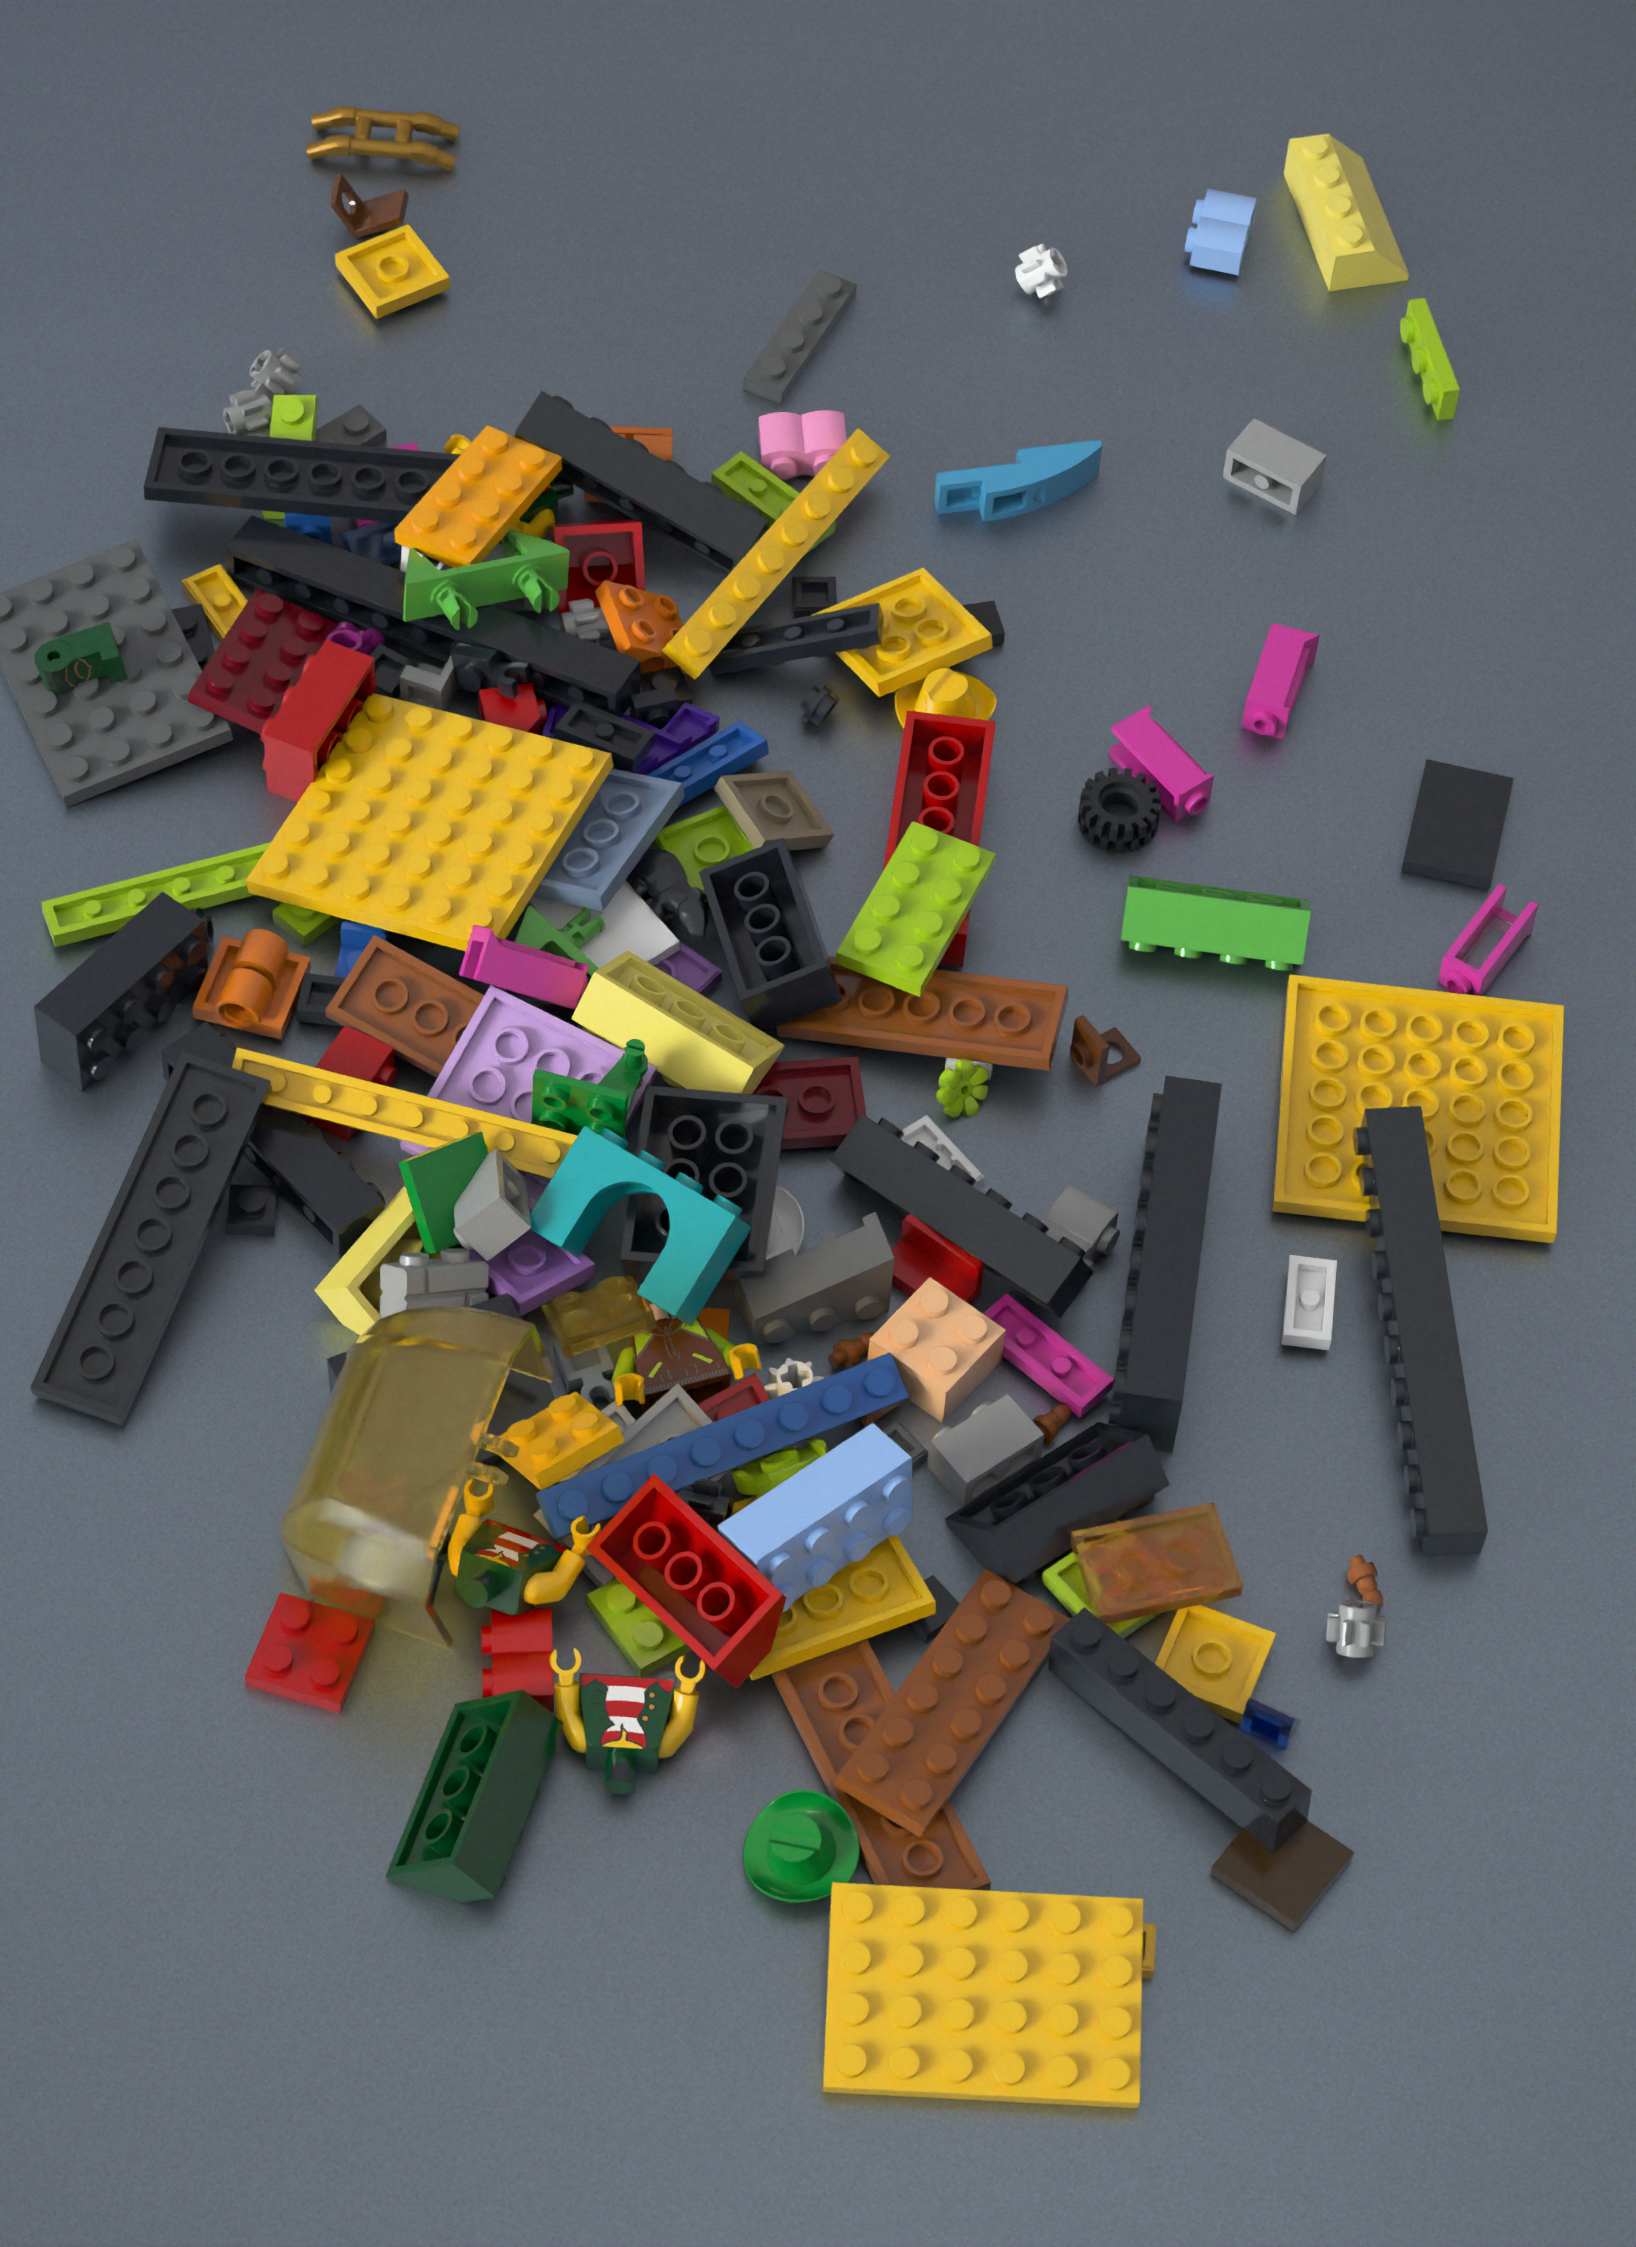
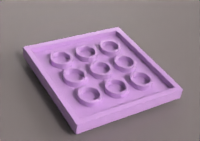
[400,985,657,1211]

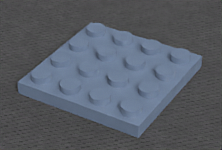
[533,769,685,911]

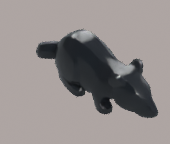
[626,849,710,939]

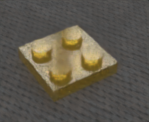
[541,1275,657,1359]

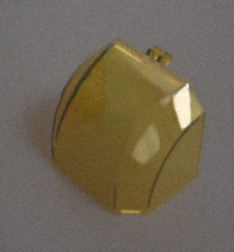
[280,1305,555,1649]

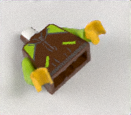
[611,1304,763,1417]

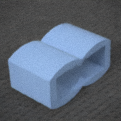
[1184,188,1257,275]

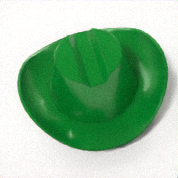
[743,1790,860,1903]

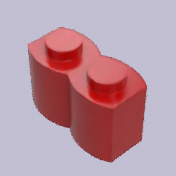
[481,1608,554,1713]

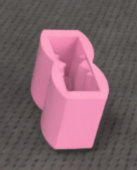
[758,410,847,480]

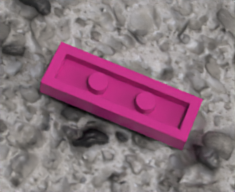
[983,1293,1114,1418]

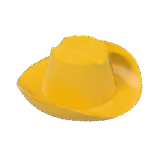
[895,668,997,729]

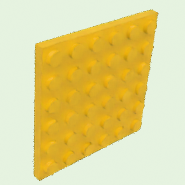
[245,693,613,952]
[1272,974,1564,1244]

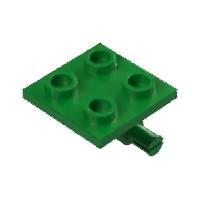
[531,1039,648,1139]

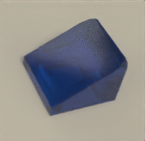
[1241,1698,1300,1749]

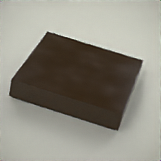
[1210,1820,1354,1932]

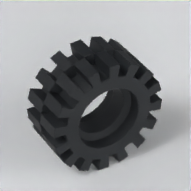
[1078,767,1161,853]

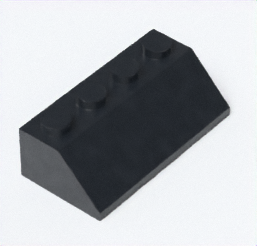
[945,1422,1170,1584]

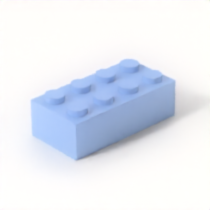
[718,1423,913,1613]

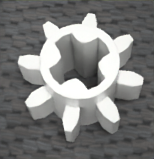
[1015,244,1067,299]
[764,1358,824,1399]

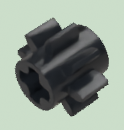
[679,1479,733,1533]

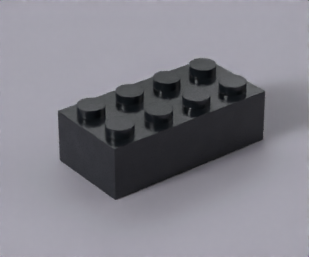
[699,838,843,1032]
[34,892,208,1091]

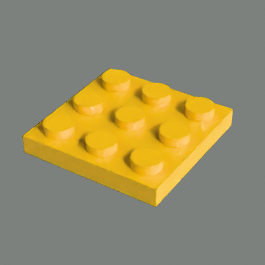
[812,568,993,697]

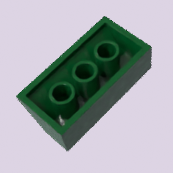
[385,1690,563,1903]

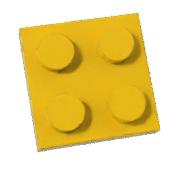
[335,224,450,319]
[493,1391,625,1491]
[1155,1598,1276,1724]

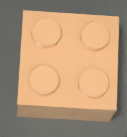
[868,1277,1006,1423]

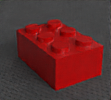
[260,639,376,802]

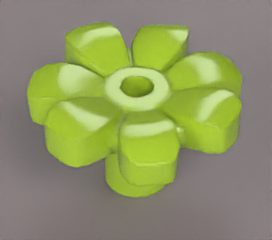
[936,1059,989,1118]

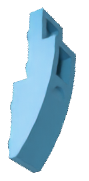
[934,440,1102,522]

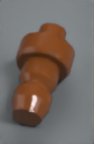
[828,1332,875,1369]
[1032,1404,1072,1445]
[1346,1555,1383,1609]

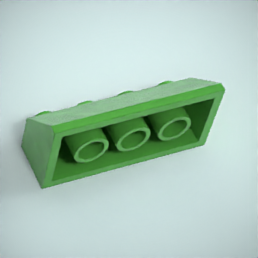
[1121,875,1311,971]

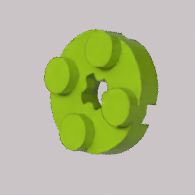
[731,1438,828,1499]

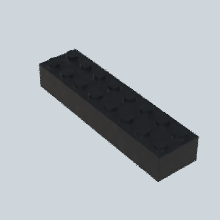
[1108,1076,1222,1452]

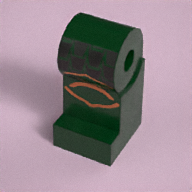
[35,622,128,693]

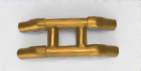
[306,105,460,171]

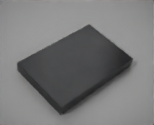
[1401,759,1514,890]

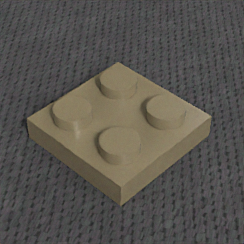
[714,771,834,850]

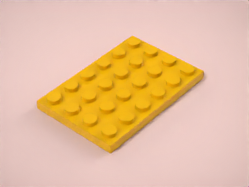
[823,1883,1143,2108]

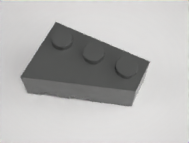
[735,1212,895,1345]

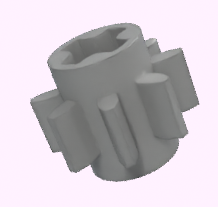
[249,348,303,402]
[223,389,272,437]
[559,599,610,645]
[1326,1600,1387,1658]

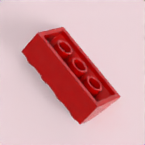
[586,1474,787,1689]

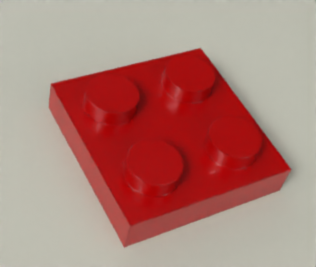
[245,1592,375,1714]

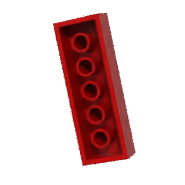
[883,710,996,967]

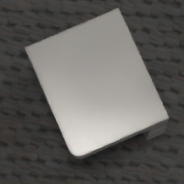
[400,655,458,711]

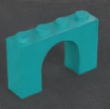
[530,1126,752,1326]

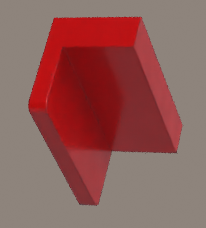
[891,1214,984,1305]

